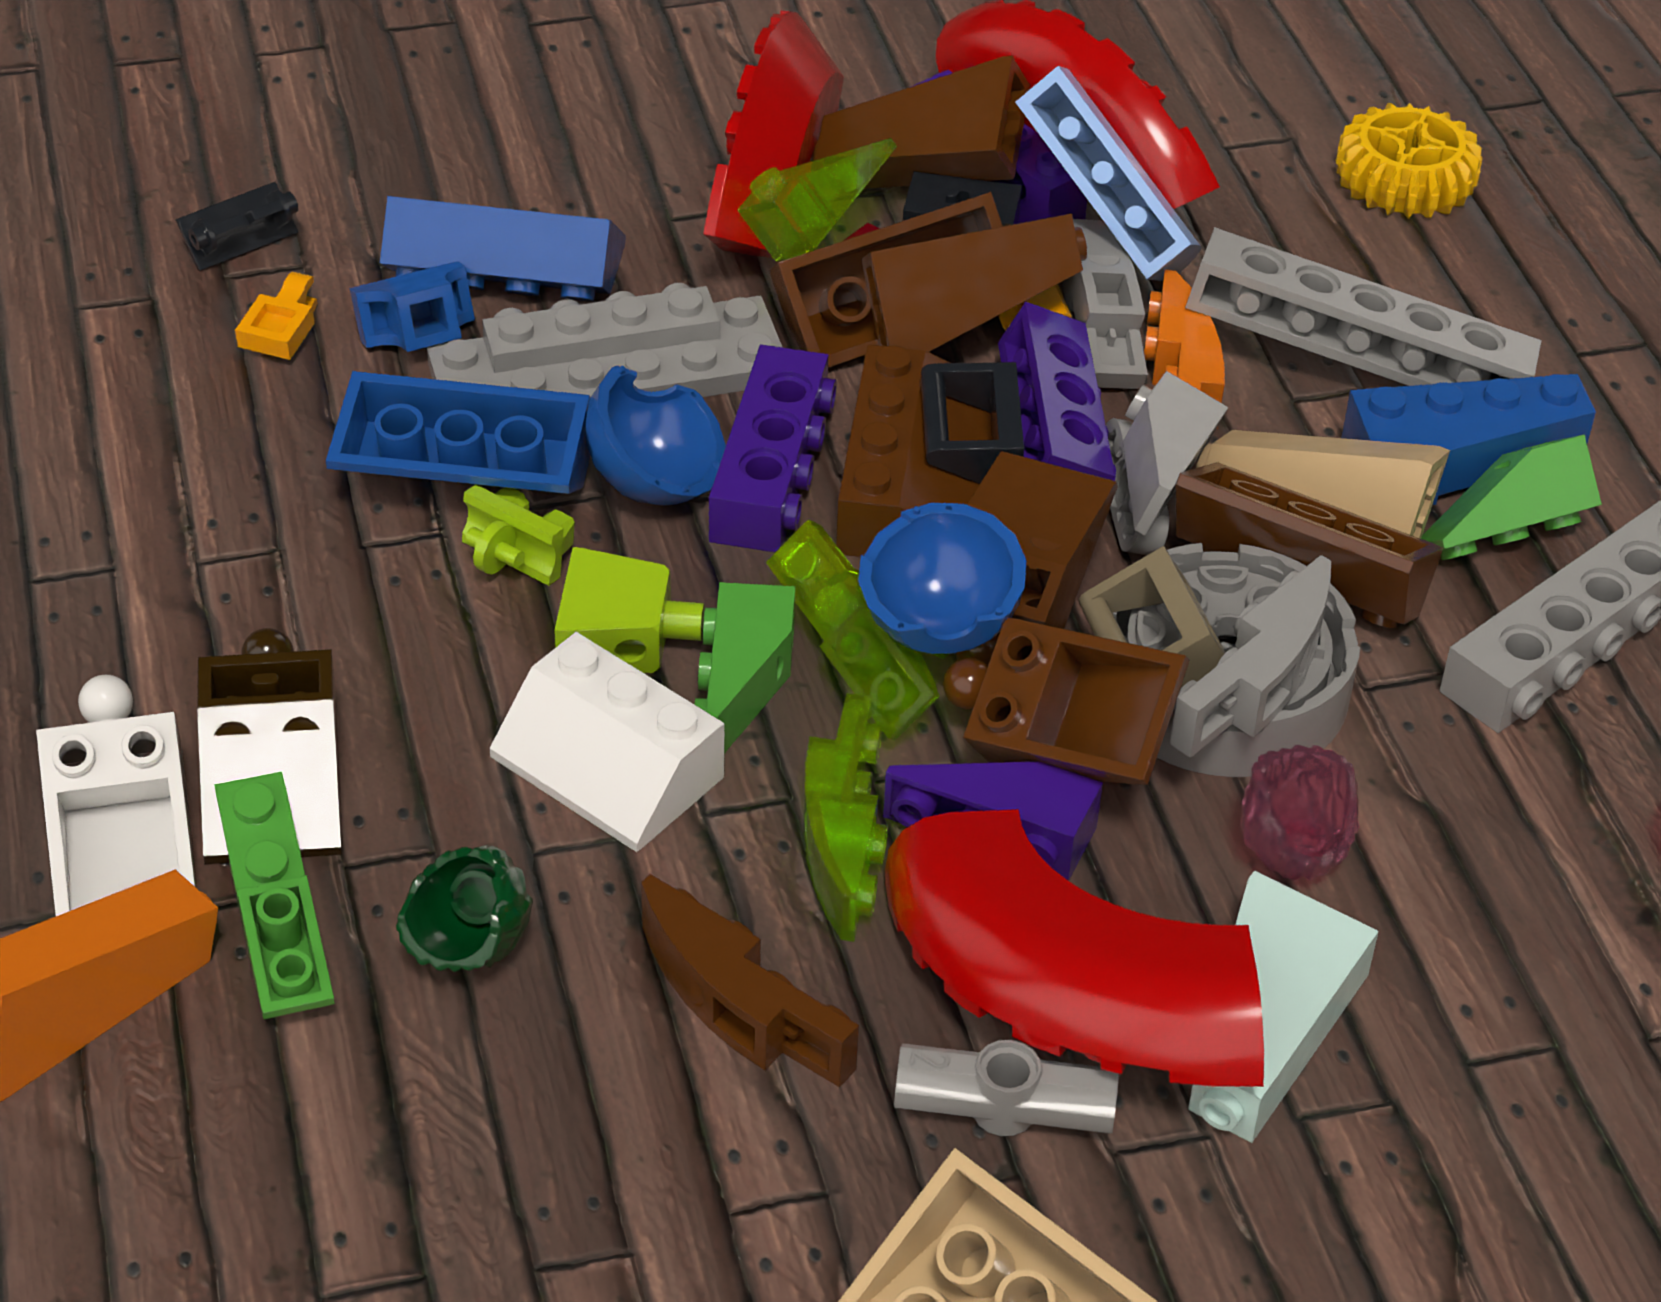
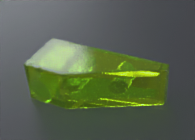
[737,138,897,262]

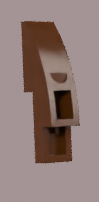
[641,874,859,1088]

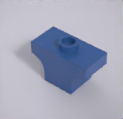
[350,261,475,352]

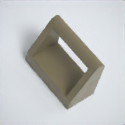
[1079,546,1226,687]

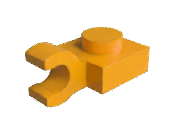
[235,272,317,360]

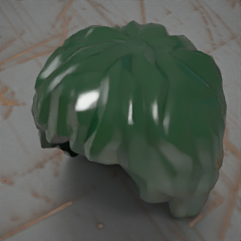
[396,845,533,972]

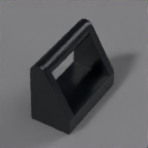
[921,362,1024,484]

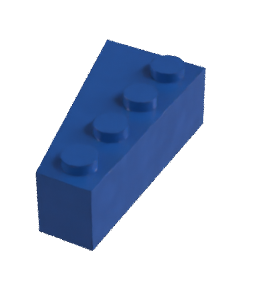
[1341,374,1596,505]

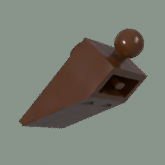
[955,451,1118,665]
[943,617,1190,785]

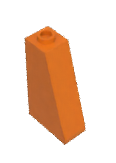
[0,869,218,1102]

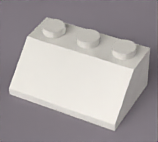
[490,632,724,852]

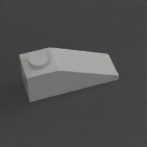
[1123,371,1229,536]

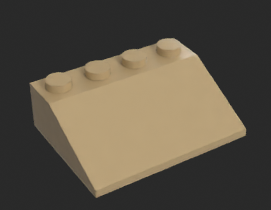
[838,1148,1158,1302]

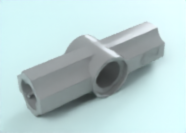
[894,1040,1119,1136]

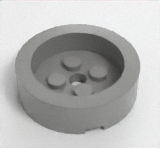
[1113,543,1360,777]

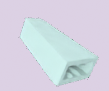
[1188,871,1378,1143]

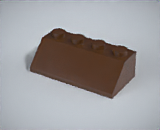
[769,192,1027,368]
[1176,462,1444,628]

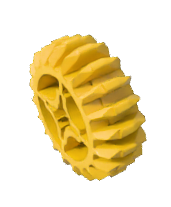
[1336,103,1482,219]

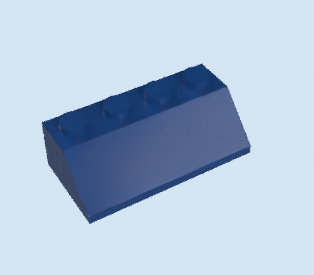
[380,196,626,302]
[326,371,590,494]

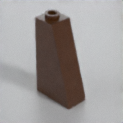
[812,56,1031,191]
[861,214,1087,352]

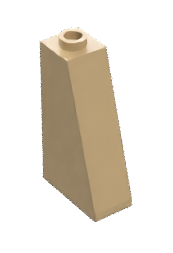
[1196,430,1450,539]

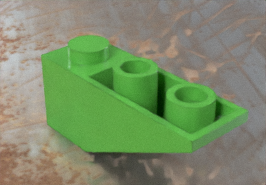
[1421,435,1602,560]
[694,582,795,754]

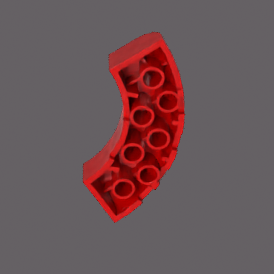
[935,0,1220,209]
[884,809,1264,1087]

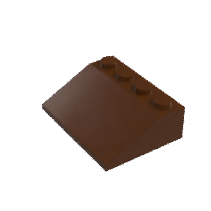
[836,345,993,557]

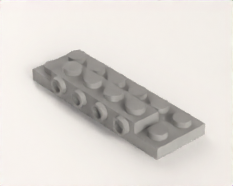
[427,283,783,397]

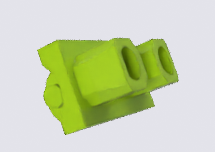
[462,484,575,586]

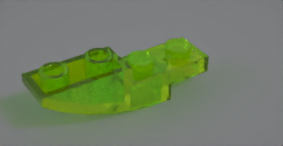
[765,519,940,741]
[803,693,888,942]

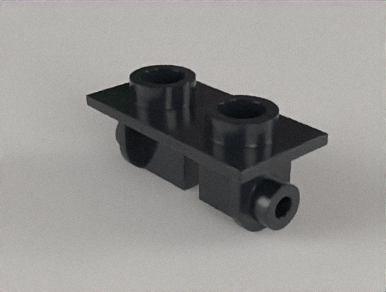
[175,181,298,271]

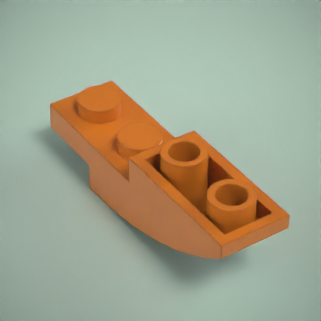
[1144,269,1225,429]

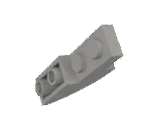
[1062,219,1148,389]
[1170,555,1332,758]

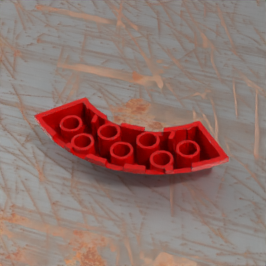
[703,10,844,260]

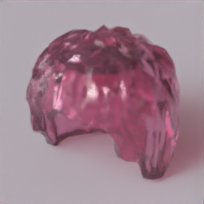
[1240,744,1360,881]

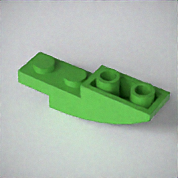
[214,771,335,1019]

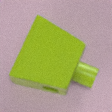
[554,547,705,673]

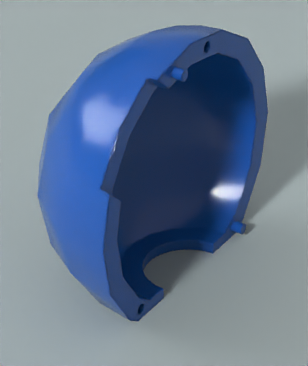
[586,365,726,505]
[858,503,1026,654]

